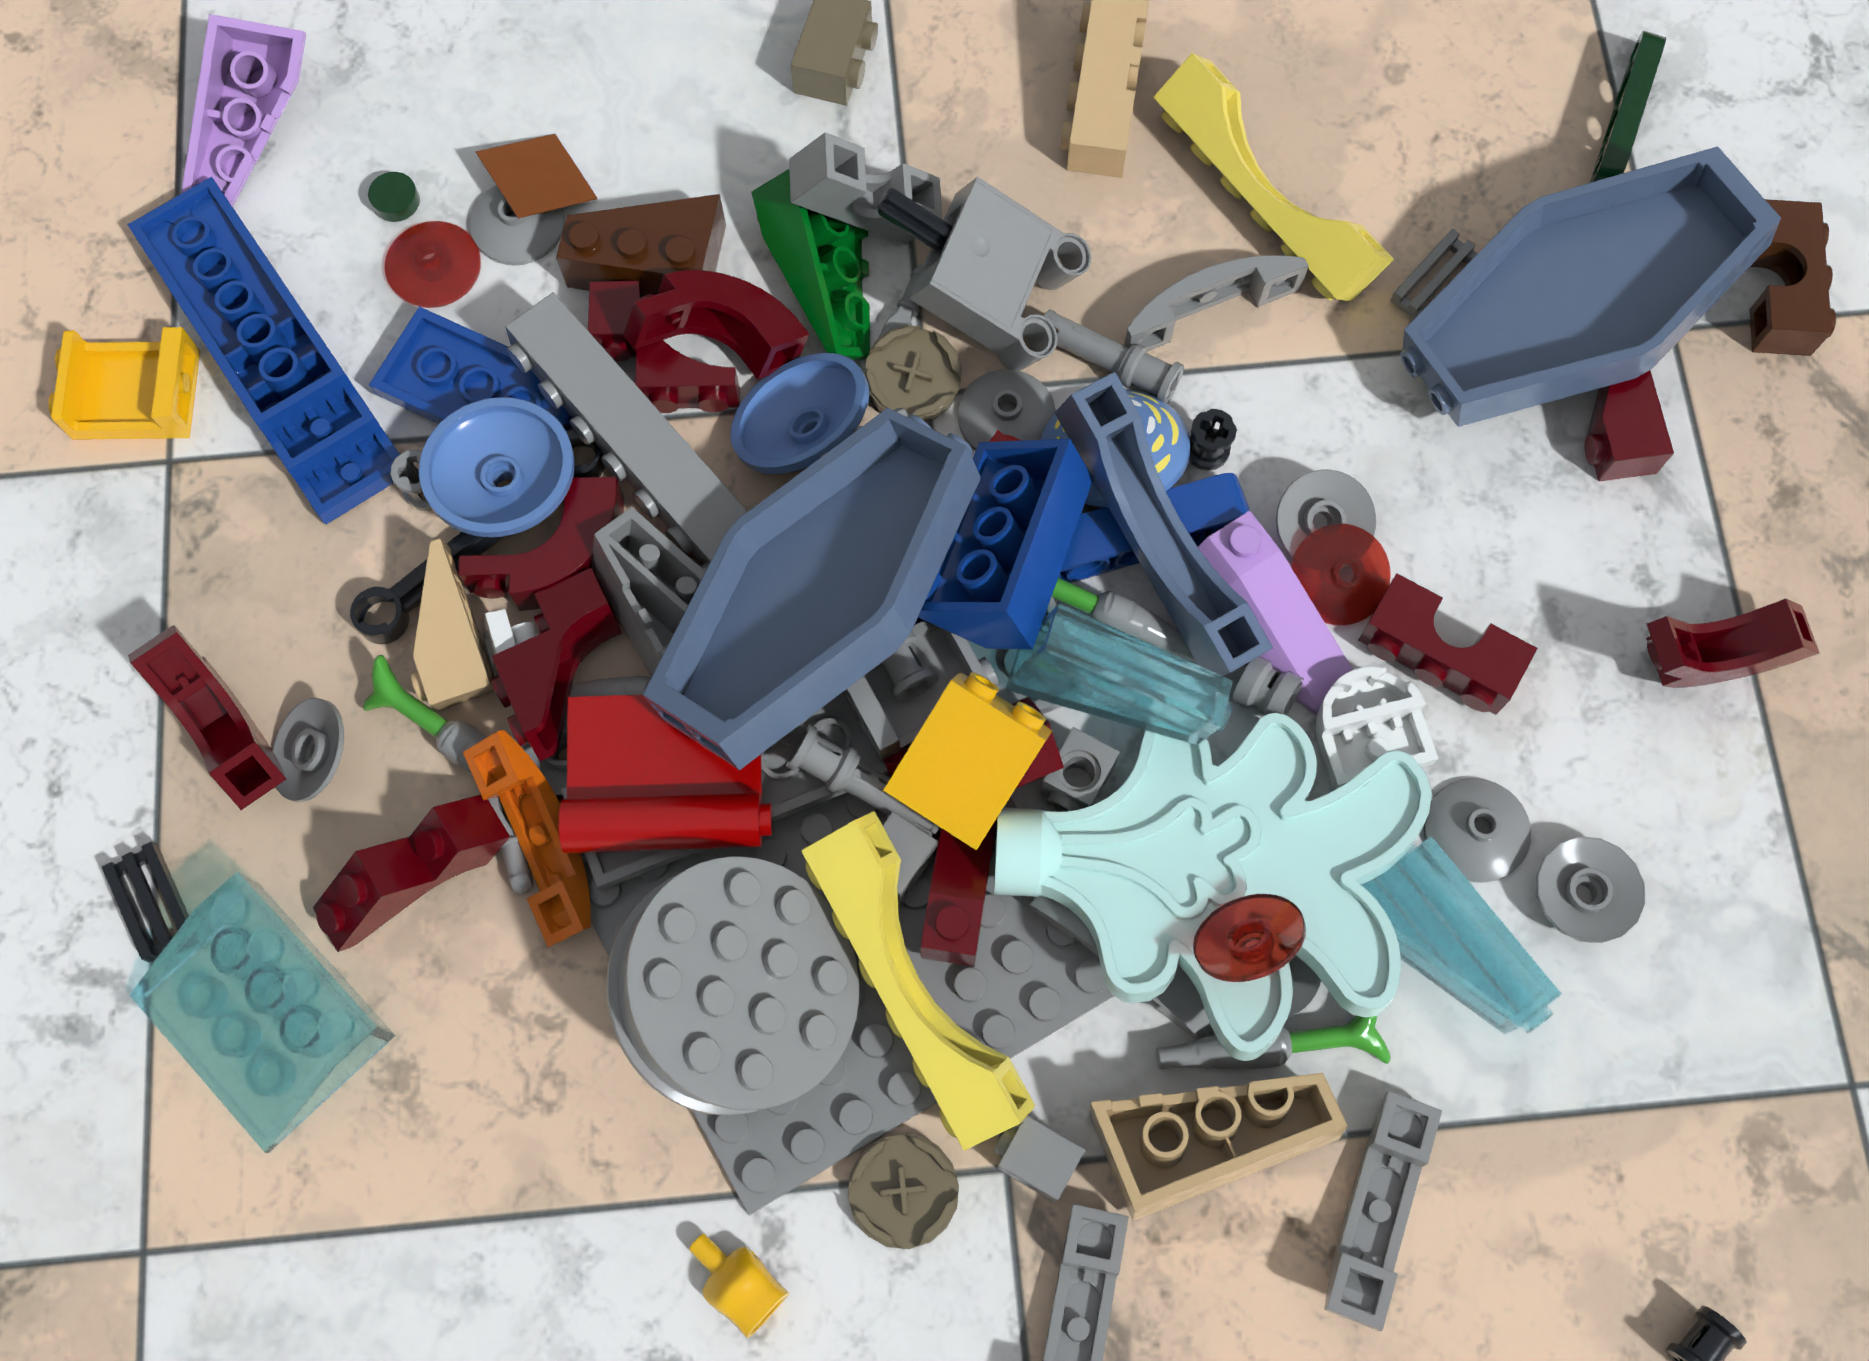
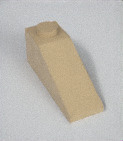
[410,538,495,711]

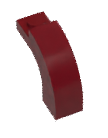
[623,270,810,380]
[458,477,624,611]
[1646,598,1820,688]
[128,625,286,810]

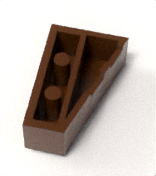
[556,194,726,296]

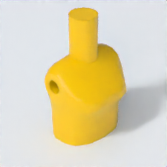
[689,1233,789,1338]

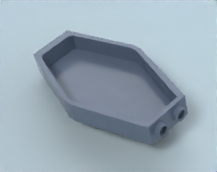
[1400,146,1781,427]
[643,408,981,770]

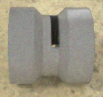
[1232,656,1304,716]

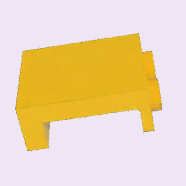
[48,327,201,440]
[883,672,1052,850]

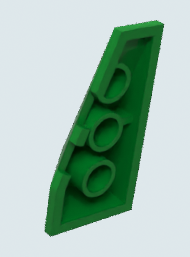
[751,169,870,360]

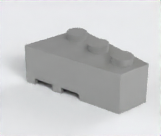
[592,507,706,677]

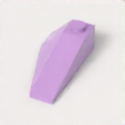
[181,14,306,207]
[1198,510,1353,716]

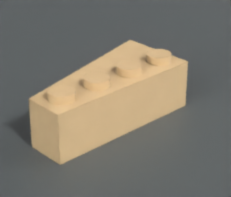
[1090,1073,1348,1221]

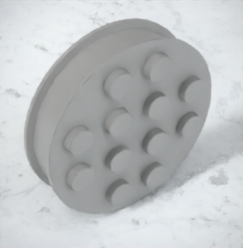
[606,857,859,1116]

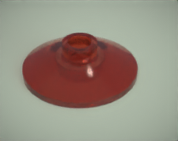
[385,221,481,308]
[1291,524,1391,626]
[1193,894,1306,982]

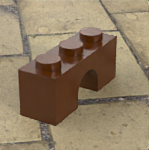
[1749,199,1836,356]

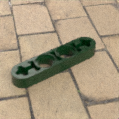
[1590,30,1666,183]

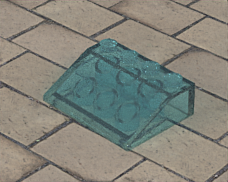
[129,871,396,1153]

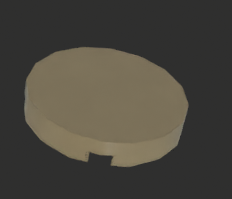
[864,325,962,422]
[848,1134,959,1249]

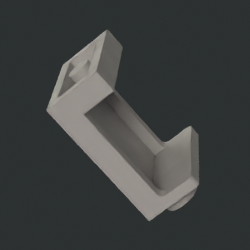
[844,620,999,763]

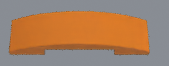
[463,730,591,948]

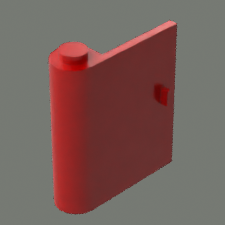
[559,694,773,853]

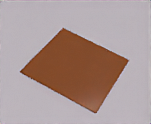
[475,134,598,219]

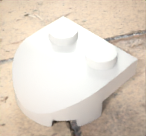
[1315,666,1439,790]

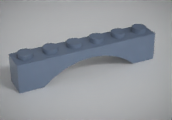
[1055,372,1273,683]

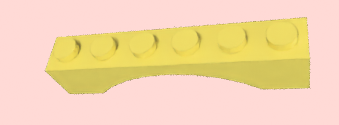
[1153,53,1394,302]
[801,811,1035,1151]

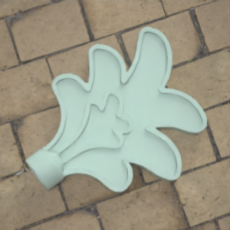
[994,713,1432,1061]

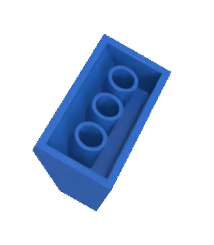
[918,438,1094,650]

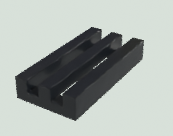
[102,842,198,963]

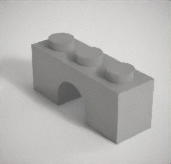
[789,132,942,244]

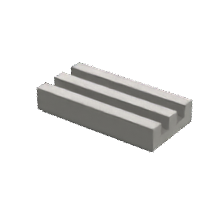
[1390,229,1478,319]

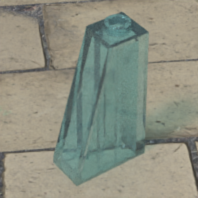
[1006,603,1233,745]
[1364,836,1561,1034]

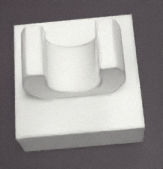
[481,609,538,678]

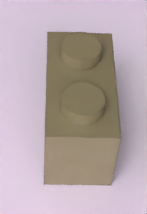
[790,0,878,106]

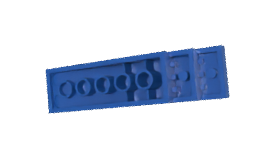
[127,176,400,525]

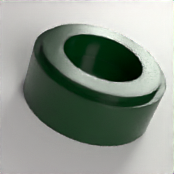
[368,172,420,222]

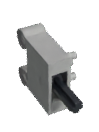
[877,176,1092,371]

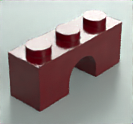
[1358,573,1538,715]

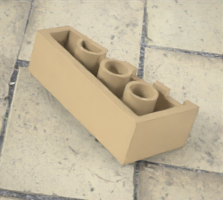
[1060,0,1150,178]

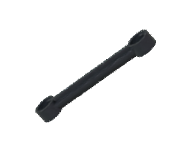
[350,430,605,644]

